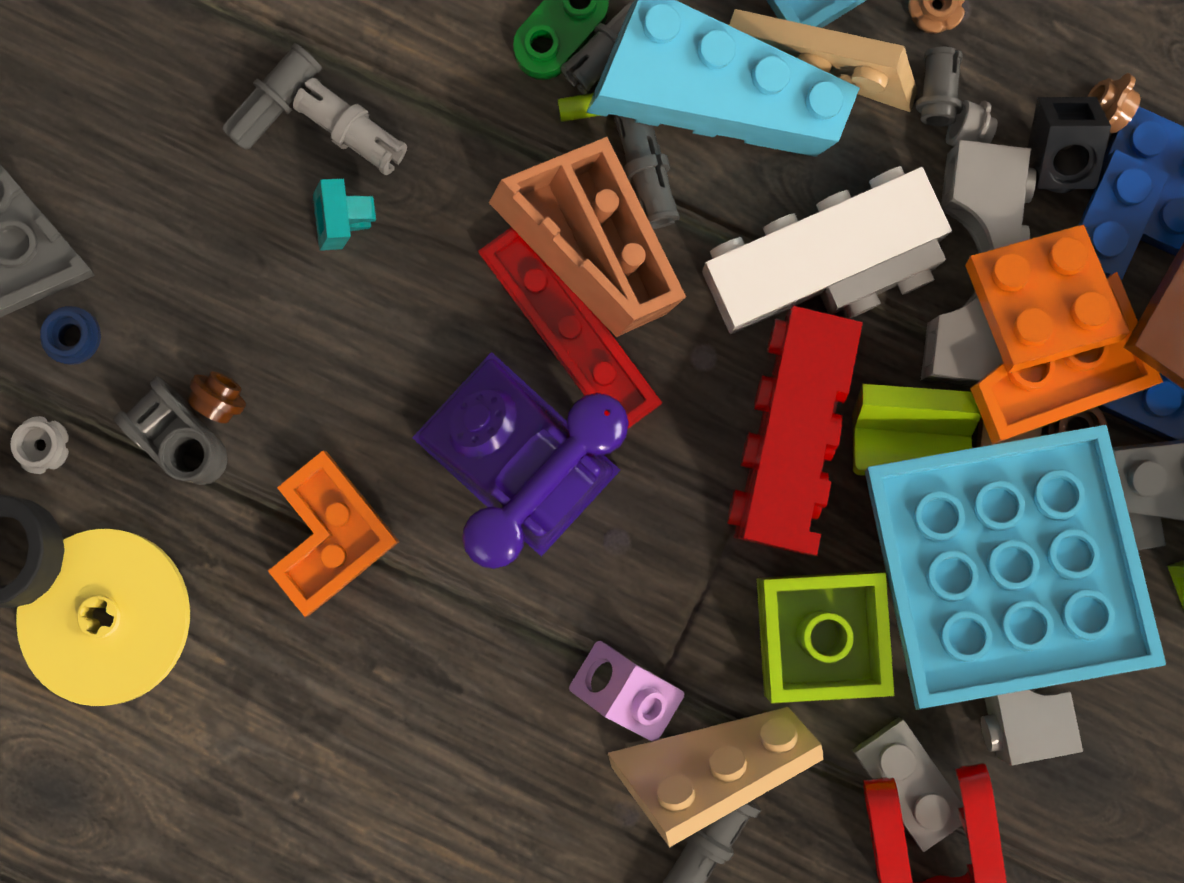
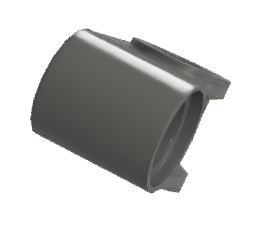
[113,376,228,485]

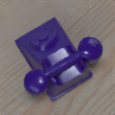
[412,352,629,569]

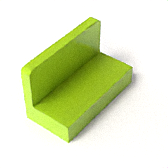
[852,384,981,475]

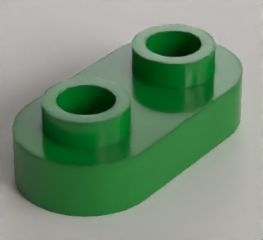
[513,0,609,80]

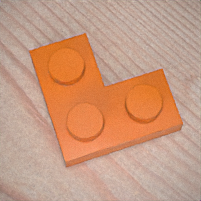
[268,450,400,617]

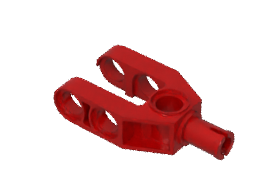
[863,763,1007,883]

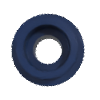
[40,306,101,365]

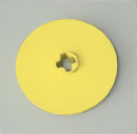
[16,529,190,706]

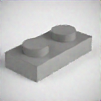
[820,238,946,318]
[852,717,963,852]

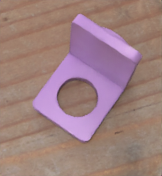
[569,641,684,741]

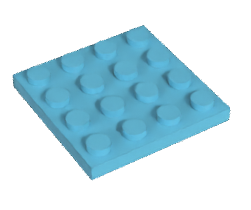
[865,425,1166,710]

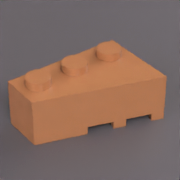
[489,137,686,337]

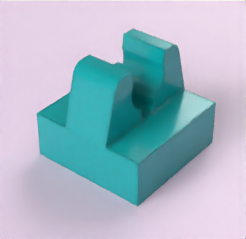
[313,178,376,251]

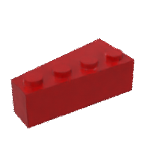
[727,306,863,556]

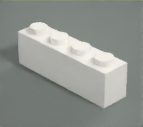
[702,166,952,334]

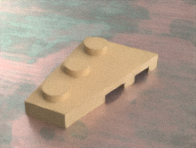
[729,9,918,112]
[608,707,824,847]

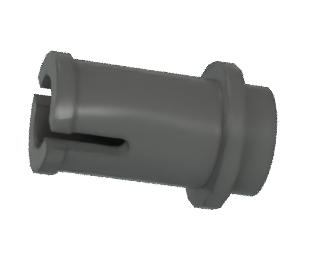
[915,47,963,126]

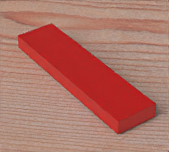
[478,227,662,429]

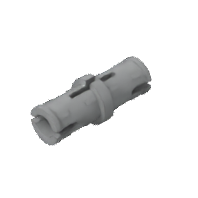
[293,78,407,175]

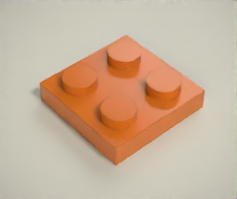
[965,224,1129,373]

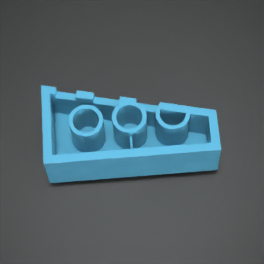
[586,0,860,157]

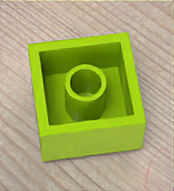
[757,571,894,703]

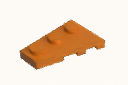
[970,272,1163,445]

